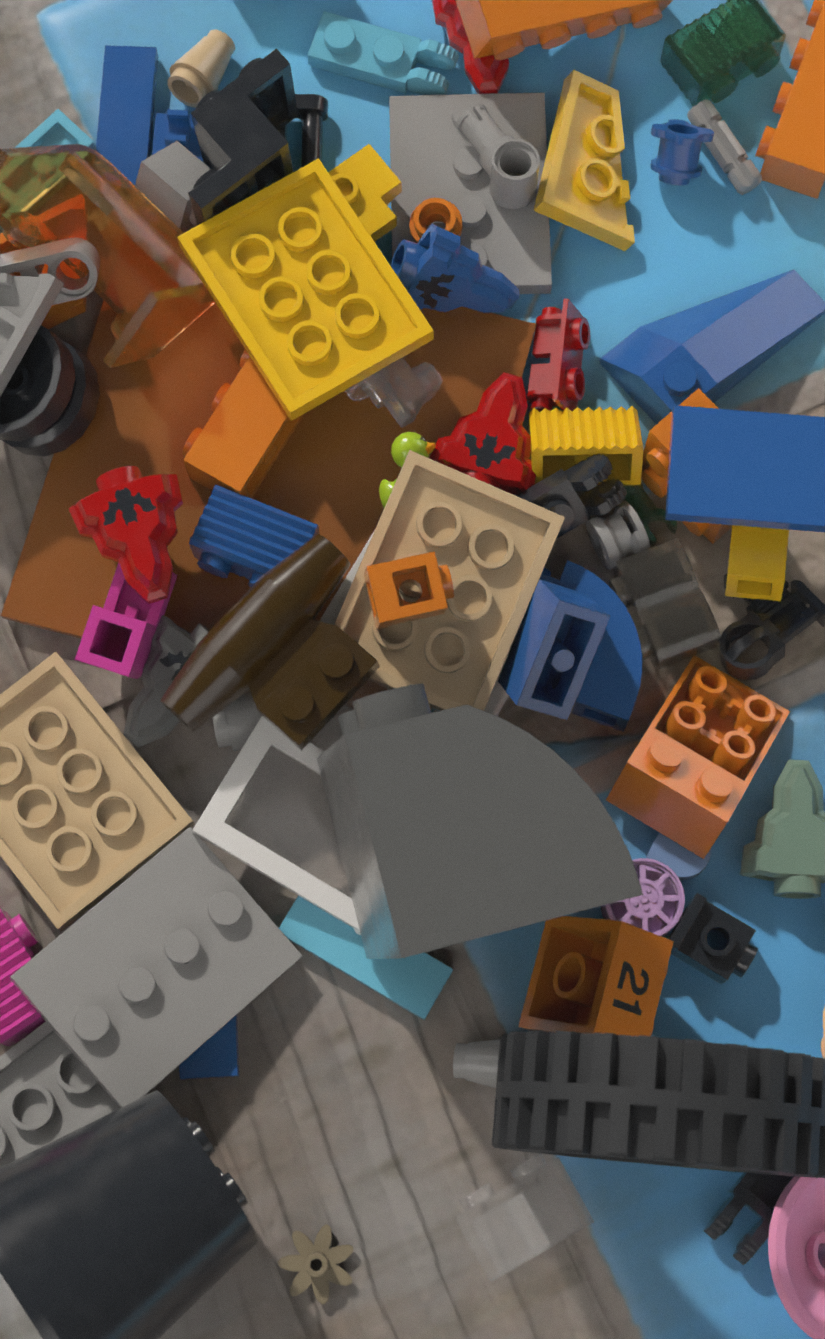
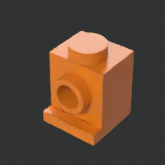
[364,551,454,630]

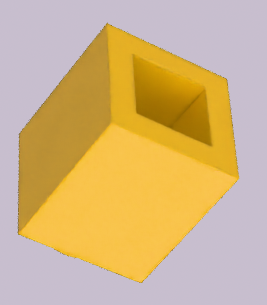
[725,525,789,601]

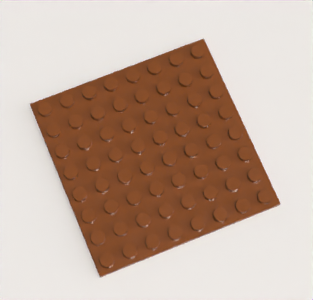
[1,224,536,710]

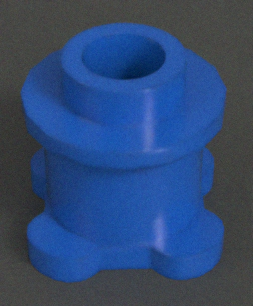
[650,119,714,185]

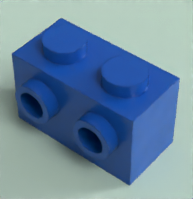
[498,579,610,720]

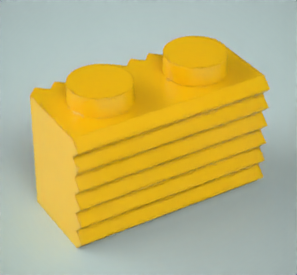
[528,406,643,486]

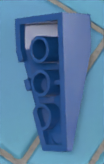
[599,269,825,424]

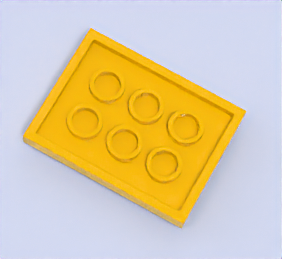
[177,158,434,421]

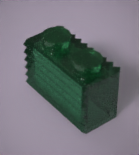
[660,0,786,107]

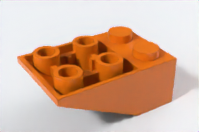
[606,655,790,859]

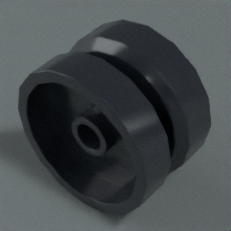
[0,325,100,457]

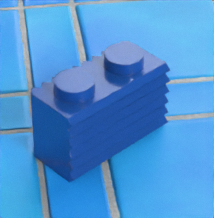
[189,485,320,588]

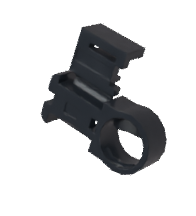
[719,573,825,681]

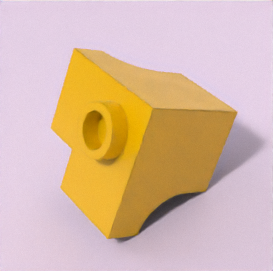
[328,144,402,242]

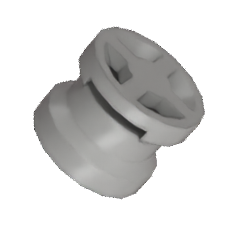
[586,502,650,570]

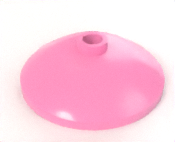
[768,1177,825,1339]

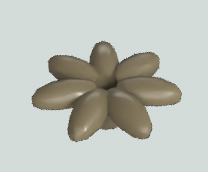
[278,1224,354,1304]

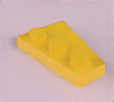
[533,69,635,251]

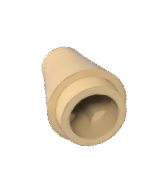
[167,29,235,108]

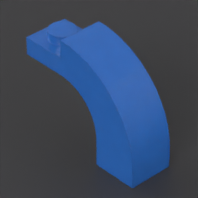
[529,560,642,732]

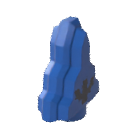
[390,224,519,313]

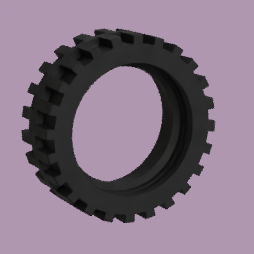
[492,1031,825,1178]

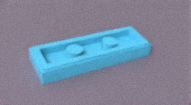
[279,896,453,1021]

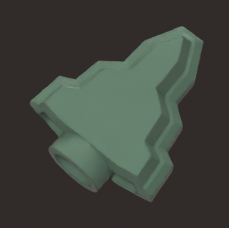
[740,760,825,899]

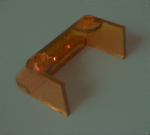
[0,144,215,368]

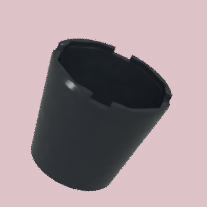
[0,1090,258,1339]

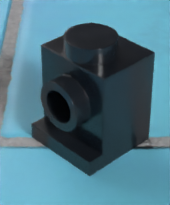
[668,893,758,984]

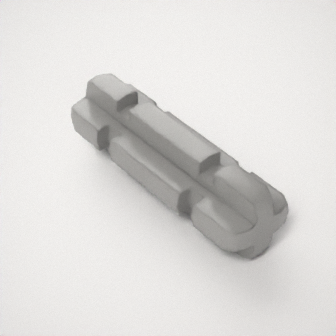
[687,99,762,195]

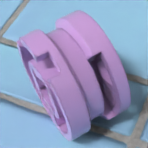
[601,858,685,937]

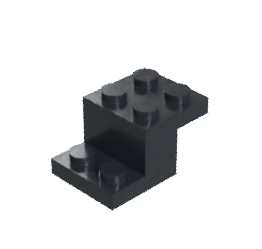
[188,48,298,226]

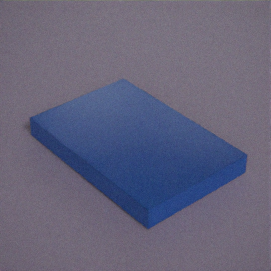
[665,405,825,532]

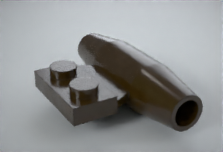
[160,534,380,751]

